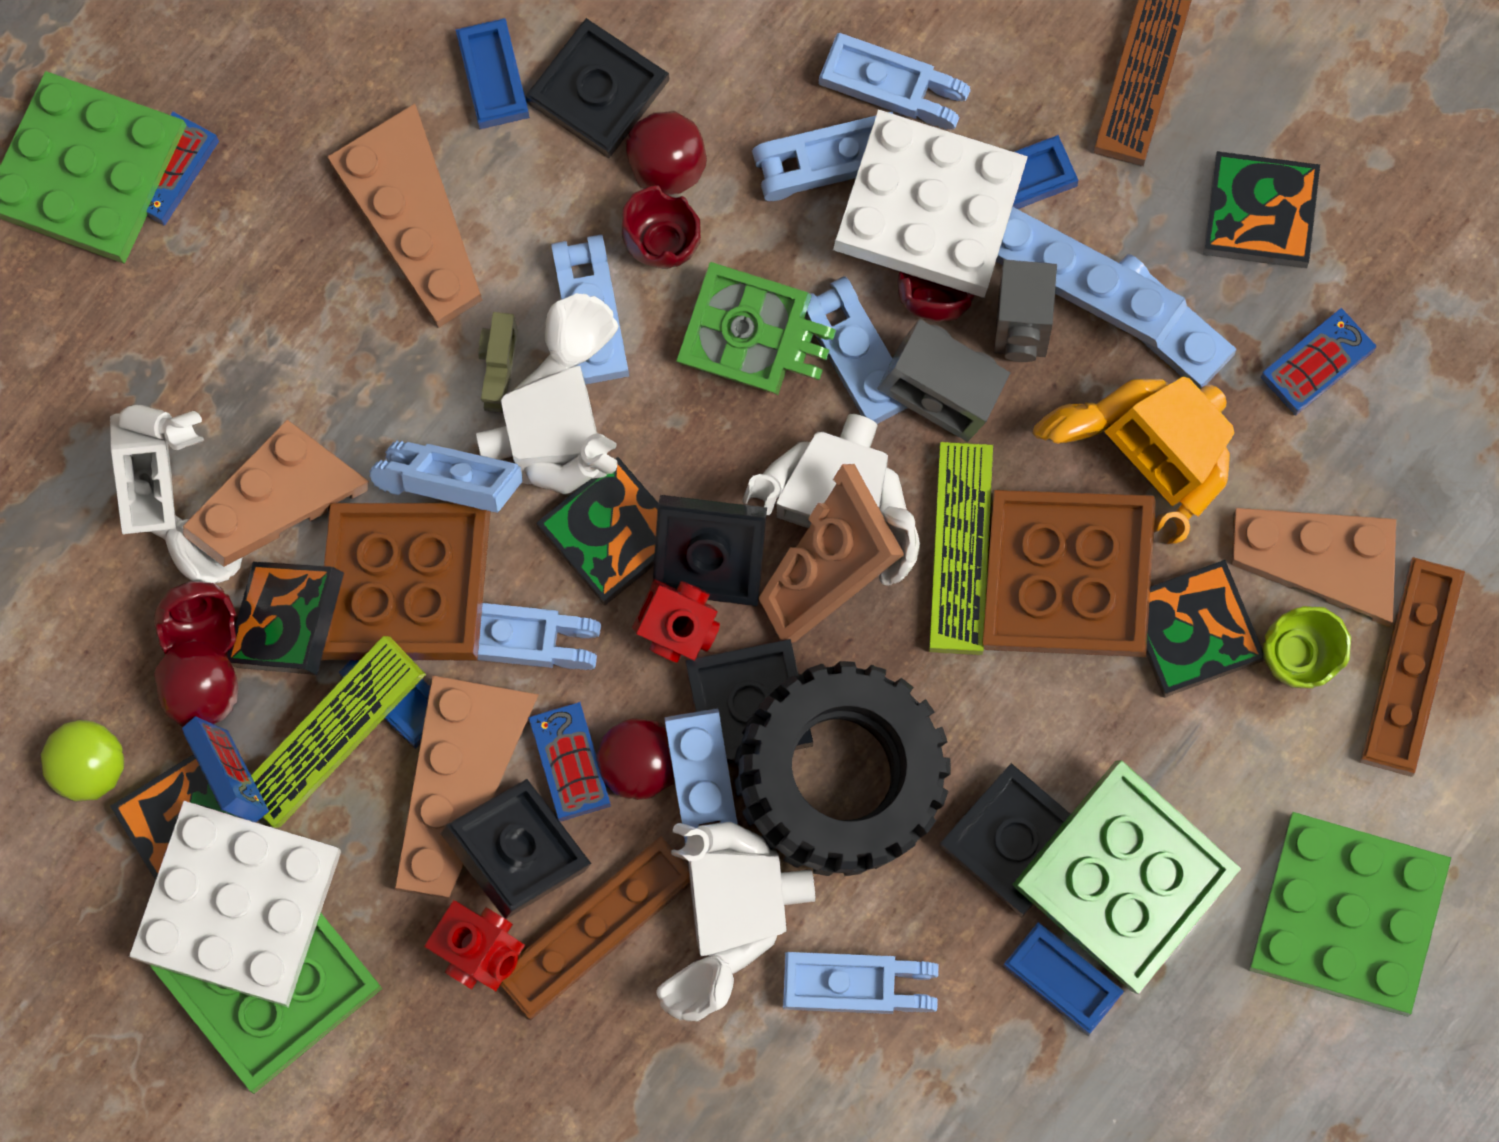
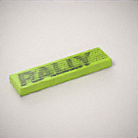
[929,442,993,655]
[251,636,426,828]

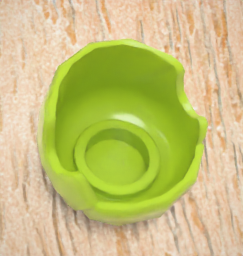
[1263,606,1351,689]
[41,720,124,801]

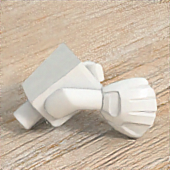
[476,293,619,494]
[110,405,243,584]
[742,414,920,586]
[656,822,815,1021]

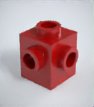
[632,579,720,663]
[424,900,525,992]

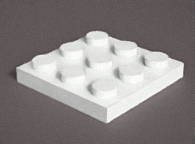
[833,110,1028,298]
[129,801,341,1007]

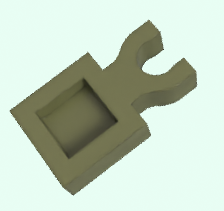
[478,312,518,413]

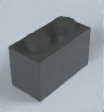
[994,260,1057,362]
[877,319,1011,442]

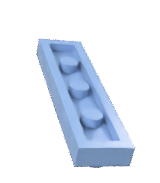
[996,207,1187,349]

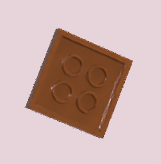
[983,490,1156,657]
[321,503,491,661]

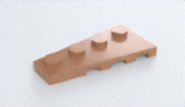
[327,104,482,328]
[394,676,539,899]

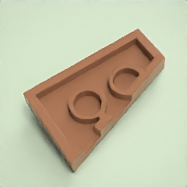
[183,420,369,567]
[759,464,904,643]
[1231,508,1396,628]

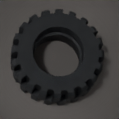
[734,661,951,876]

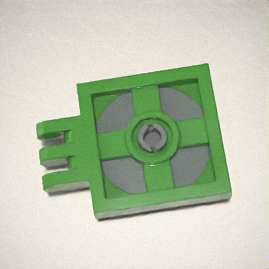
[677,262,836,395]

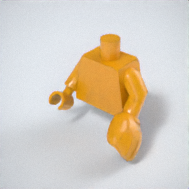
[1032,377,1234,545]

